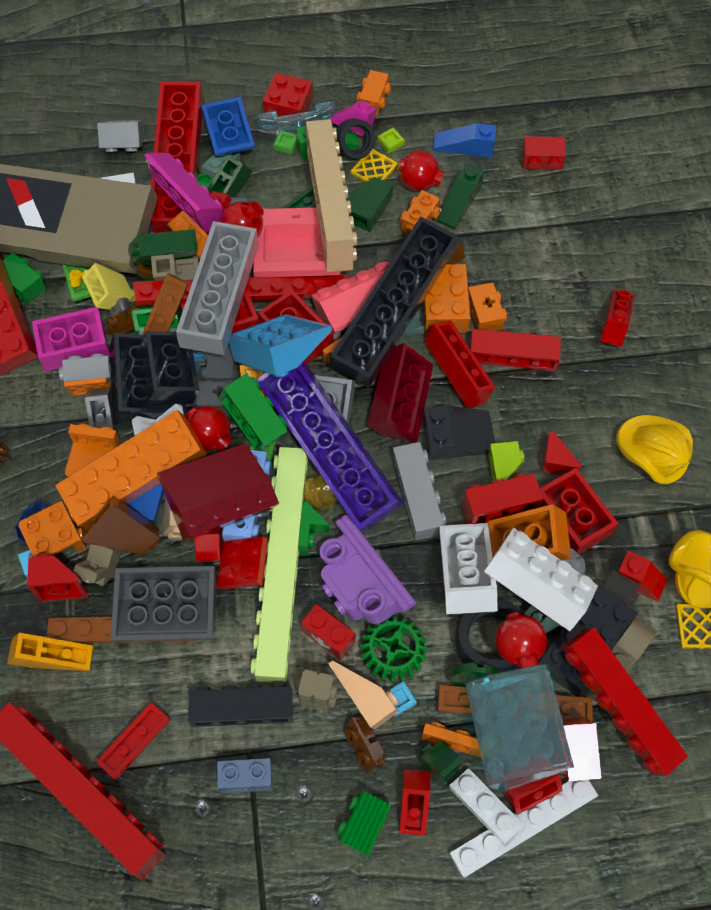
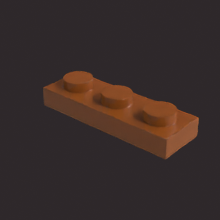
[142,273,189,335]

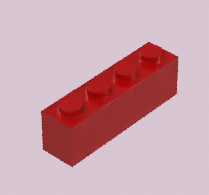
[424,320,496,408]
[470,329,561,371]

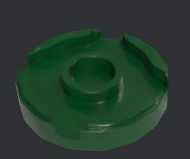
[451,663,501,690]

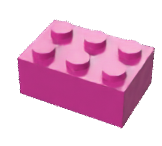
[32,307,110,372]

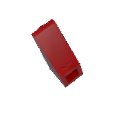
[600,289,635,347]

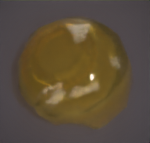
[303,475,335,511]

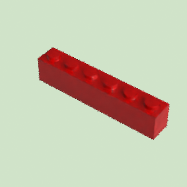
[561,627,688,776]

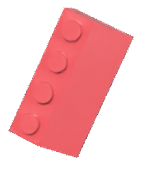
[311,262,390,333]

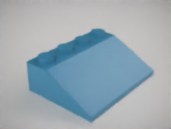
[229,314,332,377]

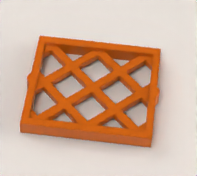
[64,377,112,396]

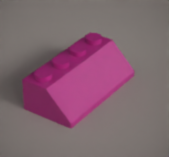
[144,153,223,233]

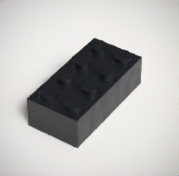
[538,583,638,697]

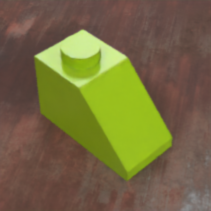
[488,441,524,481]

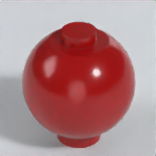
[397,150,444,192]
[220,201,264,237]
[185,405,233,452]
[495,612,547,672]

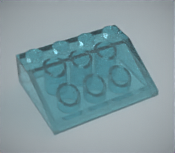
[465,664,575,792]

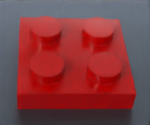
[217,536,268,590]

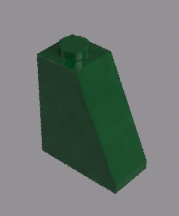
[346,177,393,232]
[128,229,198,265]

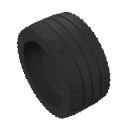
[455,598,525,677]

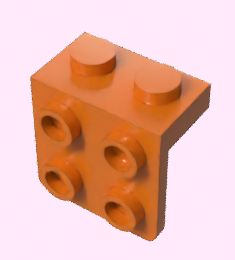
[65,424,121,477]
[19,501,87,557]

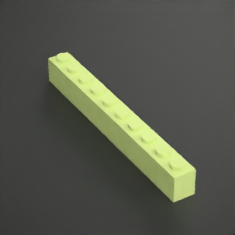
[251,447,308,684]

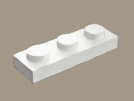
[449,768,525,847]

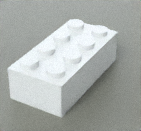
[439,523,497,614]
[484,528,598,631]

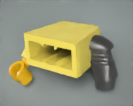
[69,263,135,329]

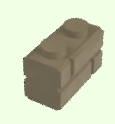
[298,669,338,712]

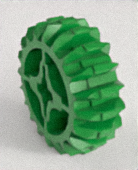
[360,615,428,683]

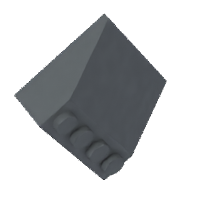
[110,566,217,642]

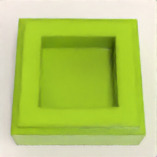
[377,128,405,154]

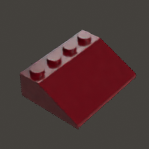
[157,443,279,542]

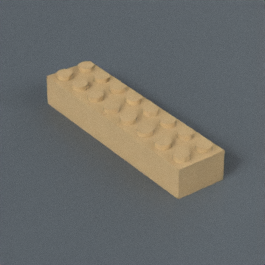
[306,119,357,272]

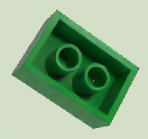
[218,373,288,451]

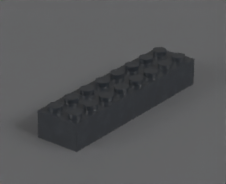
[330,216,459,388]

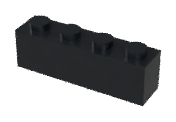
[188,683,294,727]

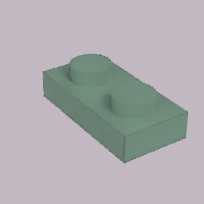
[201,152,240,178]

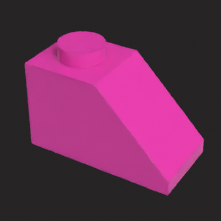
[329,101,377,136]

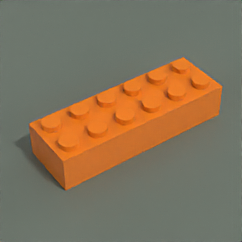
[55,410,207,527]

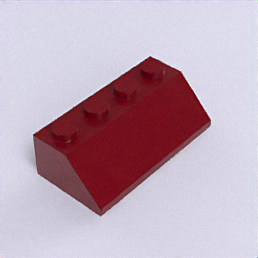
[367,343,433,442]

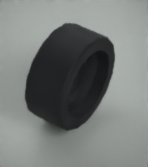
[335,118,375,159]

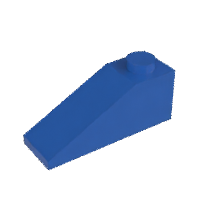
[433,123,496,157]

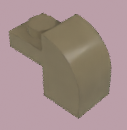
[151,254,199,281]
[73,544,122,586]
[612,616,657,673]

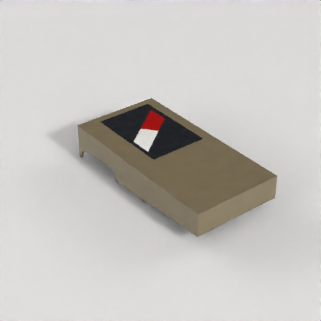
[0,164,158,274]

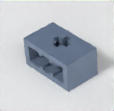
[217,758,273,794]

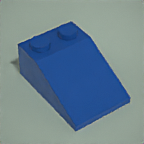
[202,97,255,156]

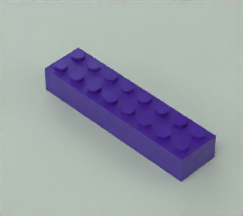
[257,361,404,531]

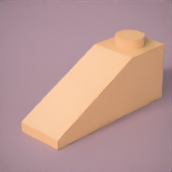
[328,661,400,729]

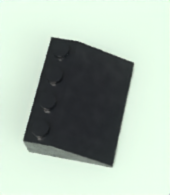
[109,333,187,425]

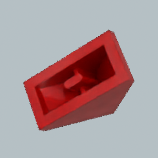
[542,431,582,475]

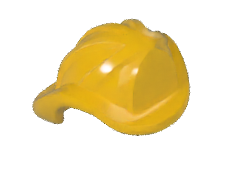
[616,415,693,484]
[669,530,711,608]

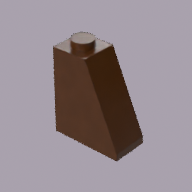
[82,495,160,555]

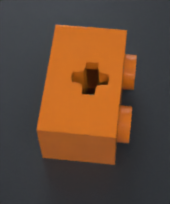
[468,283,507,331]

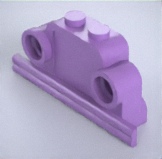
[320,515,417,624]

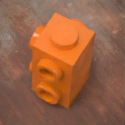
[356,70,391,117]
[400,190,441,236]

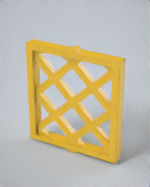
[350,149,398,182]
[676,604,711,649]

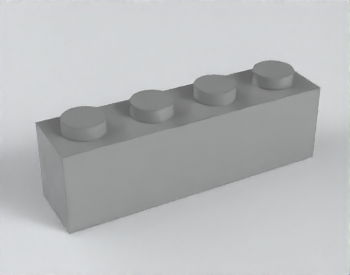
[392,442,447,540]

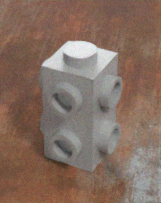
[59,354,111,388]

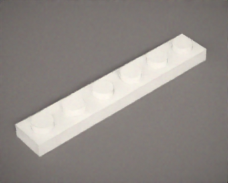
[449,780,598,879]

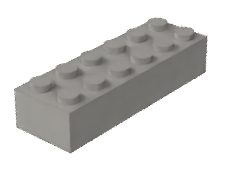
[176,221,258,355]

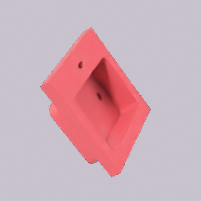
[254,208,340,278]

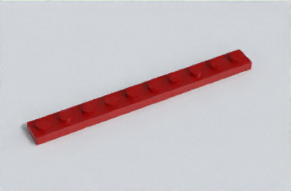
[133,274,349,306]

